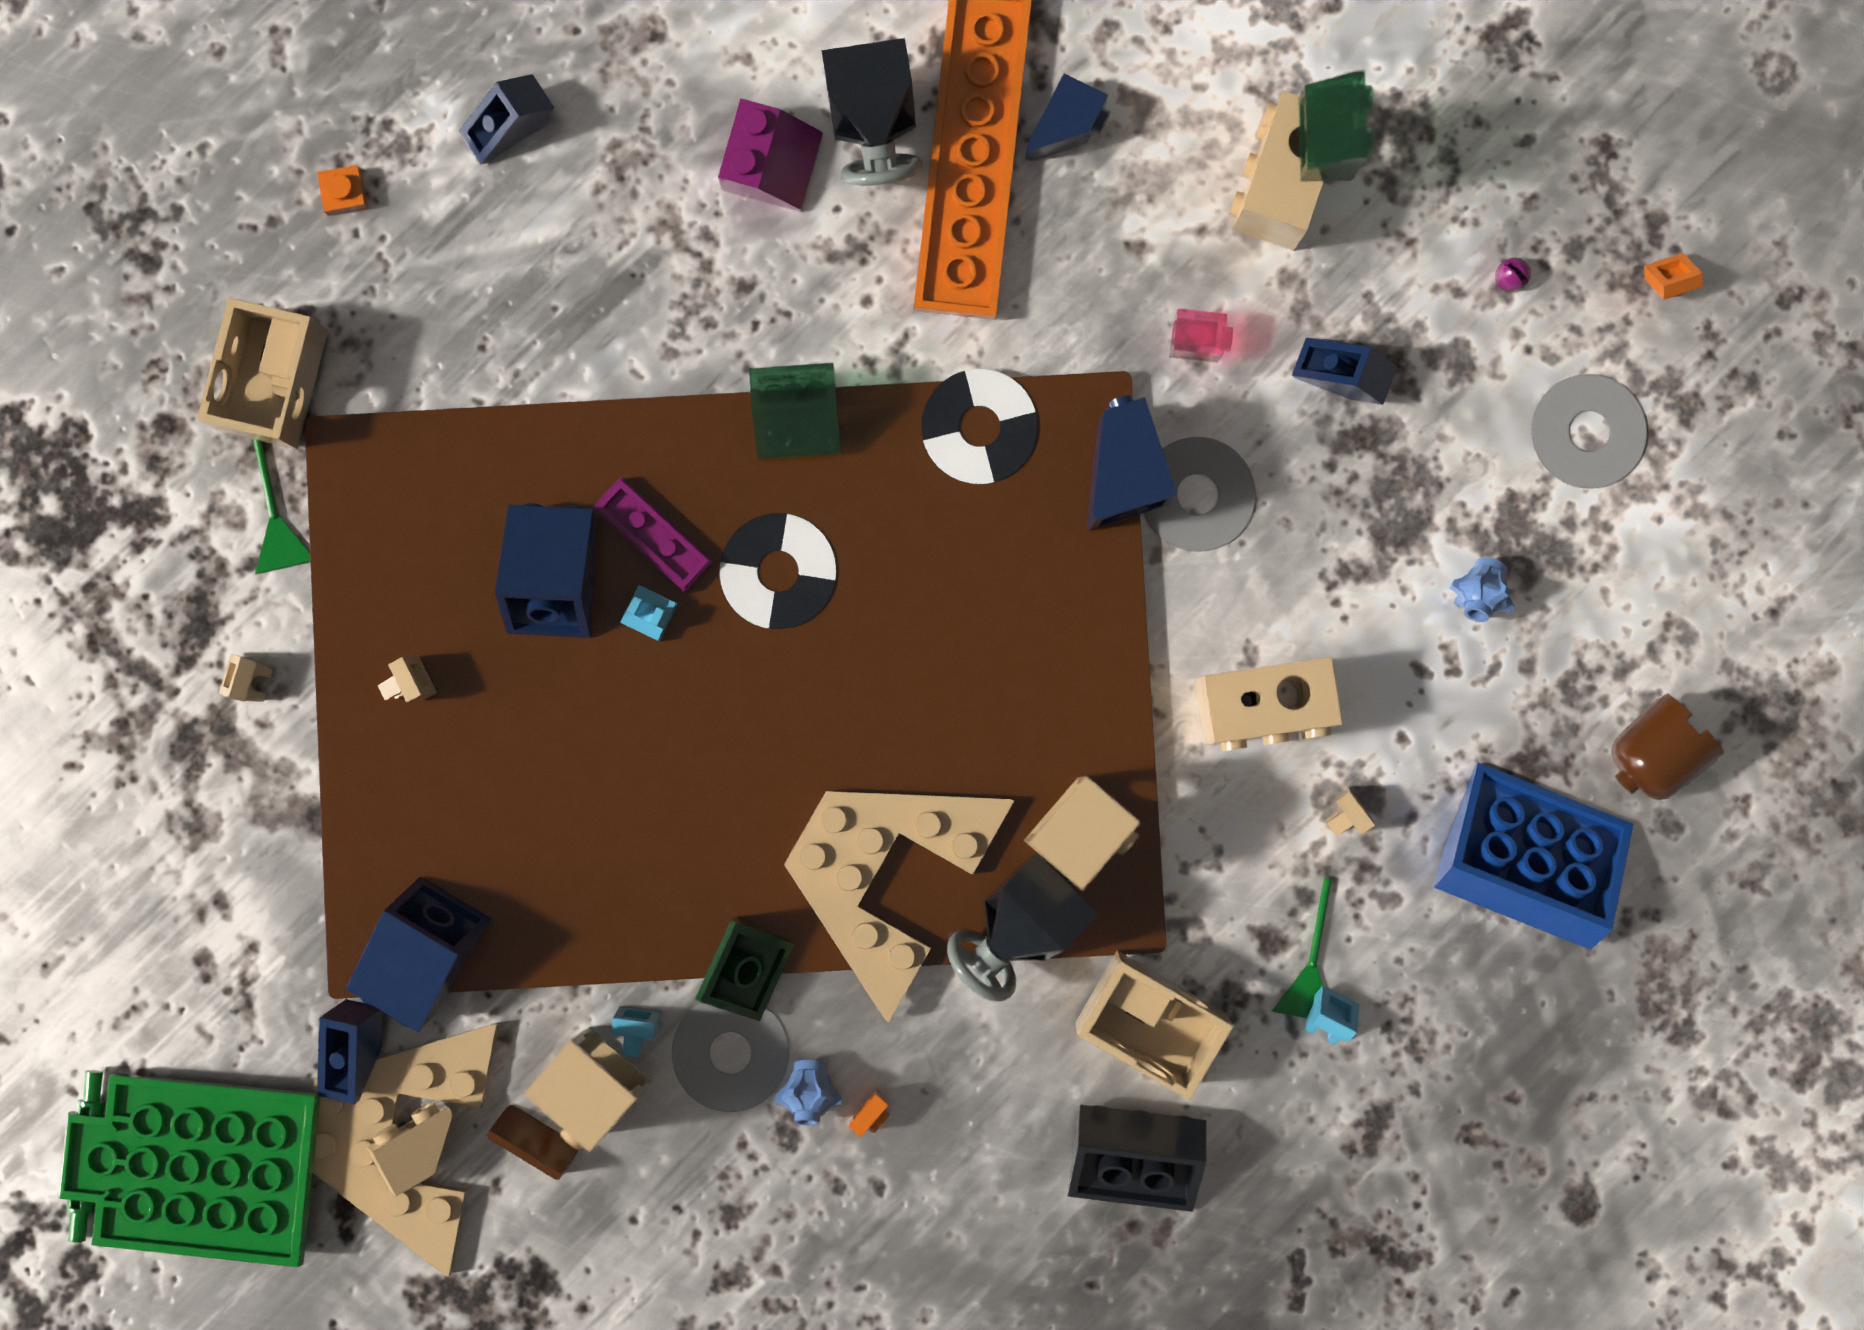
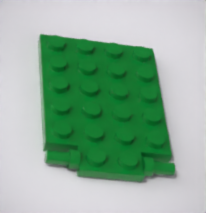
[59,1070,320,1268]

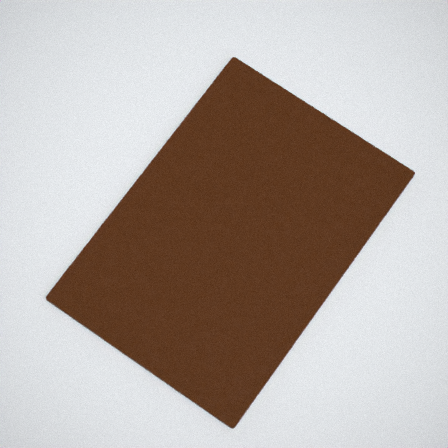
[305,371,1167,999]

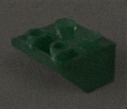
[1298,70,1374,182]
[749,362,841,460]

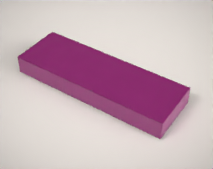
[592,477,714,593]

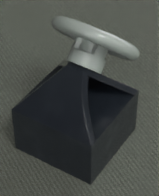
[821,38,923,186]
[947,852,1098,1001]

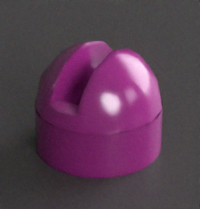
[1495,257,1531,293]

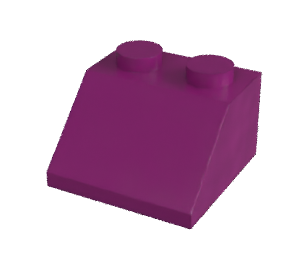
[718,98,823,212]

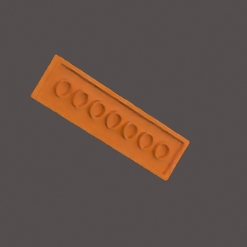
[914,0,1031,320]

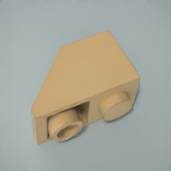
[366,1102,453,1197]

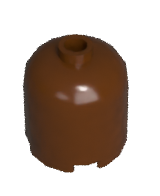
[1611,693,1724,800]

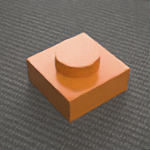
[317,165,368,216]
[1644,253,1703,300]
[848,1089,890,1138]

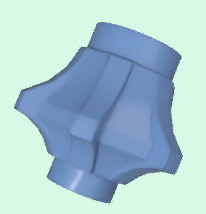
[1450,558,1515,622]
[775,1060,842,1126]

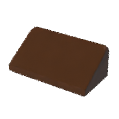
[486,1105,579,1180]

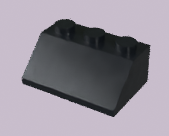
[1068,1105,1207,1212]

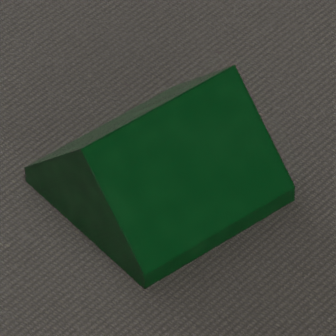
[695,917,795,1021]

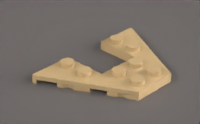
[784,791,1014,1022]
[312,1023,499,1277]

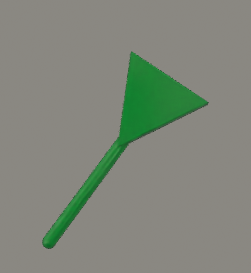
[253,439,310,575]
[1272,877,1332,1018]

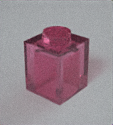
[1169,309,1233,363]

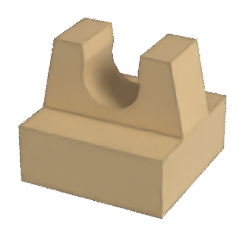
[219,654,273,702]
[378,656,437,703]
[1326,787,1375,837]

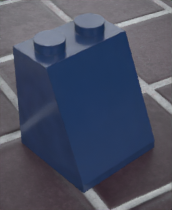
[1087,395,1177,531]
[495,503,597,638]
[346,877,492,1033]

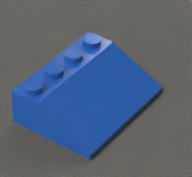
[1434,762,1634,950]

